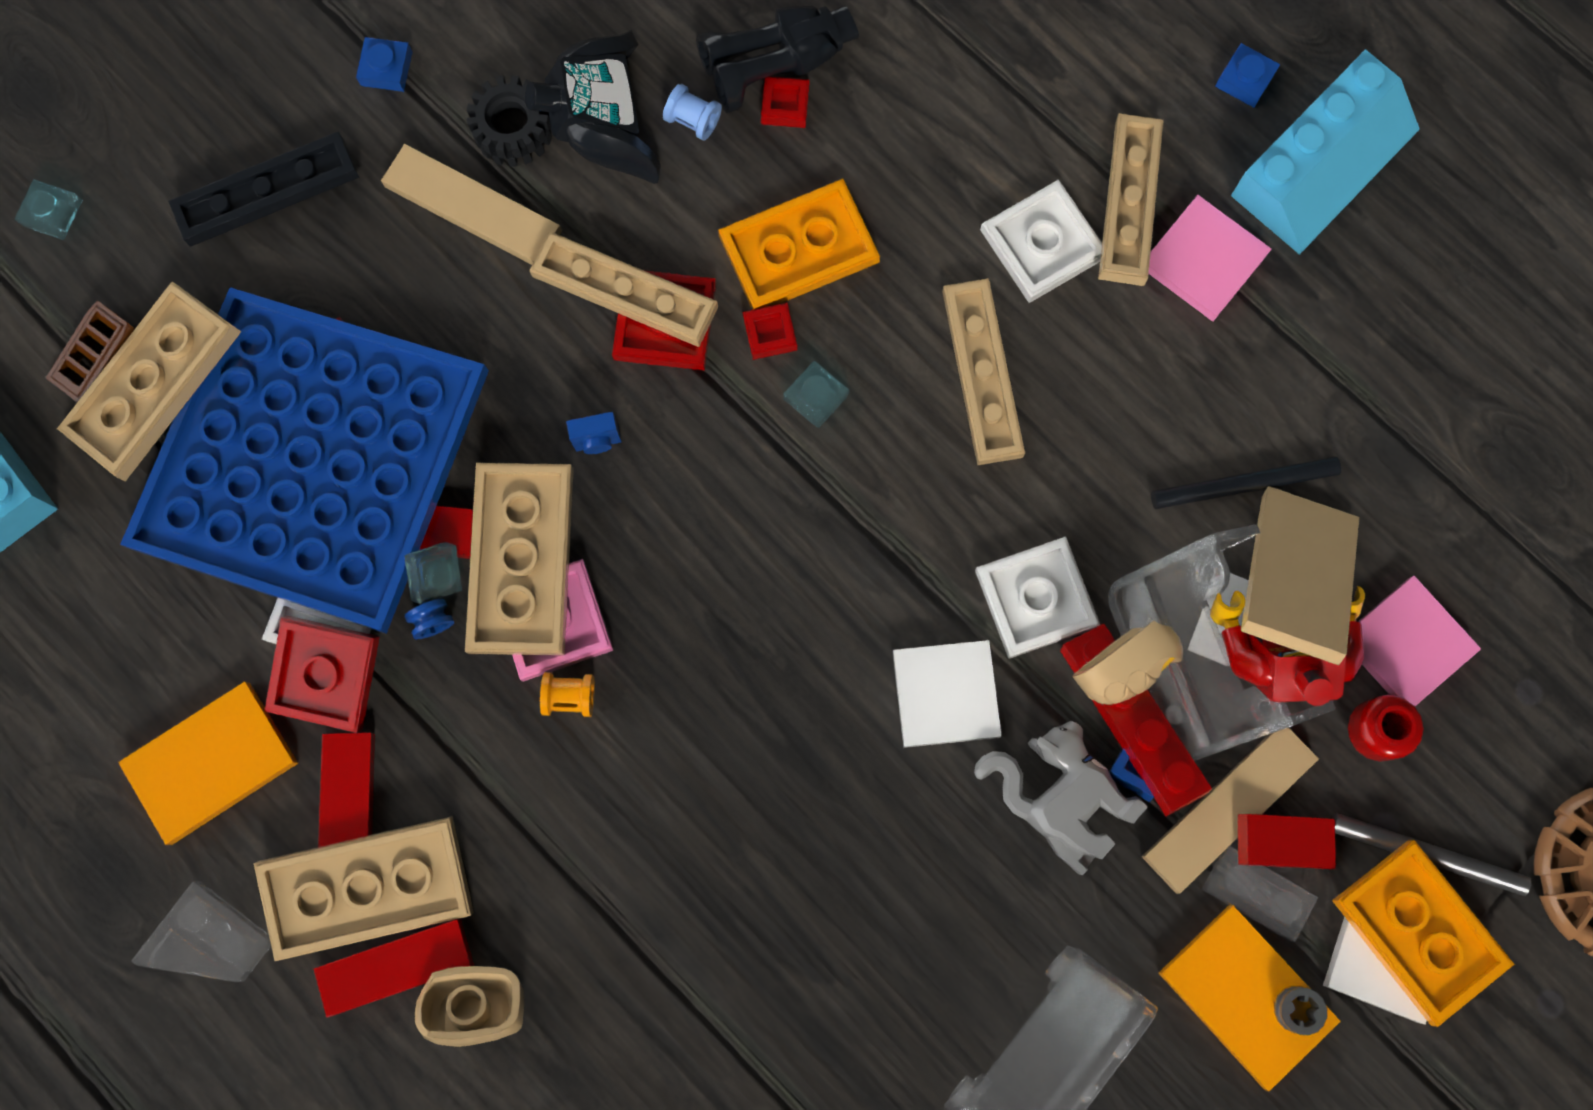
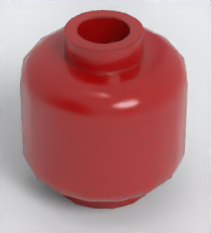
[1347,695,1424,762]

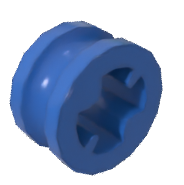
[404,599,454,640]

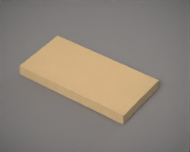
[57,281,241,482]
[465,463,573,655]
[1241,486,1359,665]
[254,816,474,961]

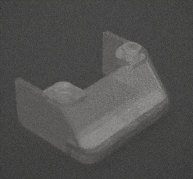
[1108,524,1336,761]
[944,946,1158,1110]

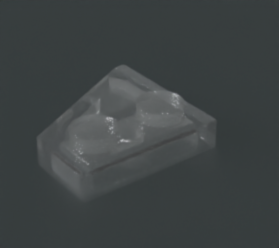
[131,881,271,982]

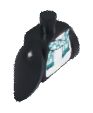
[525,30,661,184]

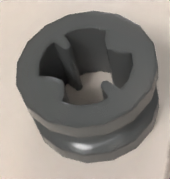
[1274,986,1327,1035]

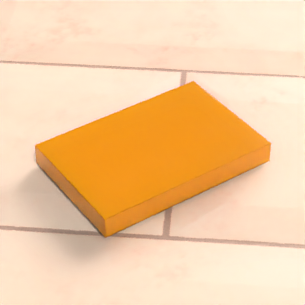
[718,179,880,310]
[118,682,298,845]
[1332,840,1515,1027]
[1158,905,1341,1092]

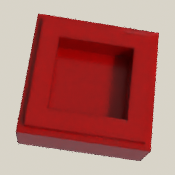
[761,76,810,128]
[742,303,797,360]

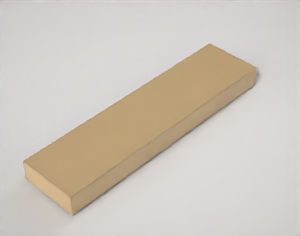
[1098,113,1163,286]
[381,144,562,265]
[530,231,718,347]
[942,278,1025,465]
[1141,723,1319,894]

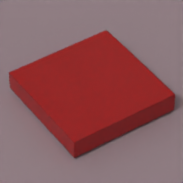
[612,271,717,371]
[264,616,380,733]

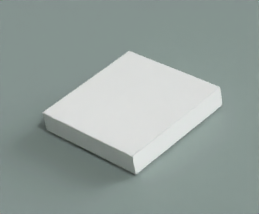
[980,179,1102,303]
[975,537,1100,659]
[893,640,1001,748]
[1323,916,1427,1025]

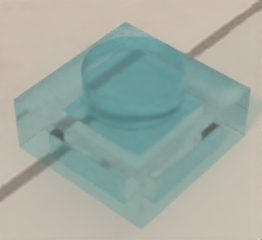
[15,179,83,240]
[783,361,849,428]
[404,542,462,604]

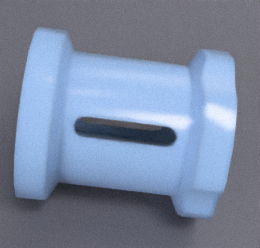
[663,84,722,141]

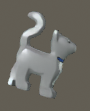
[974,721,1148,875]

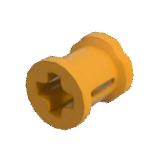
[540,672,595,717]

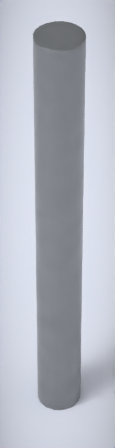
[1332,813,1531,896]

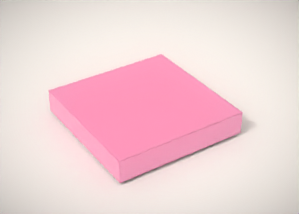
[1148,195,1272,322]
[512,559,613,682]
[1358,576,1481,706]

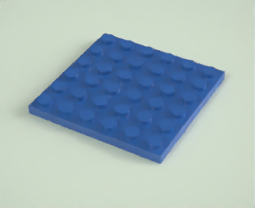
[120,287,489,634]

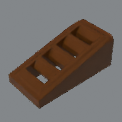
[46,300,135,402]

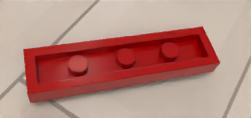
[1060,623,1212,817]

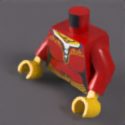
[1210,586,1365,706]

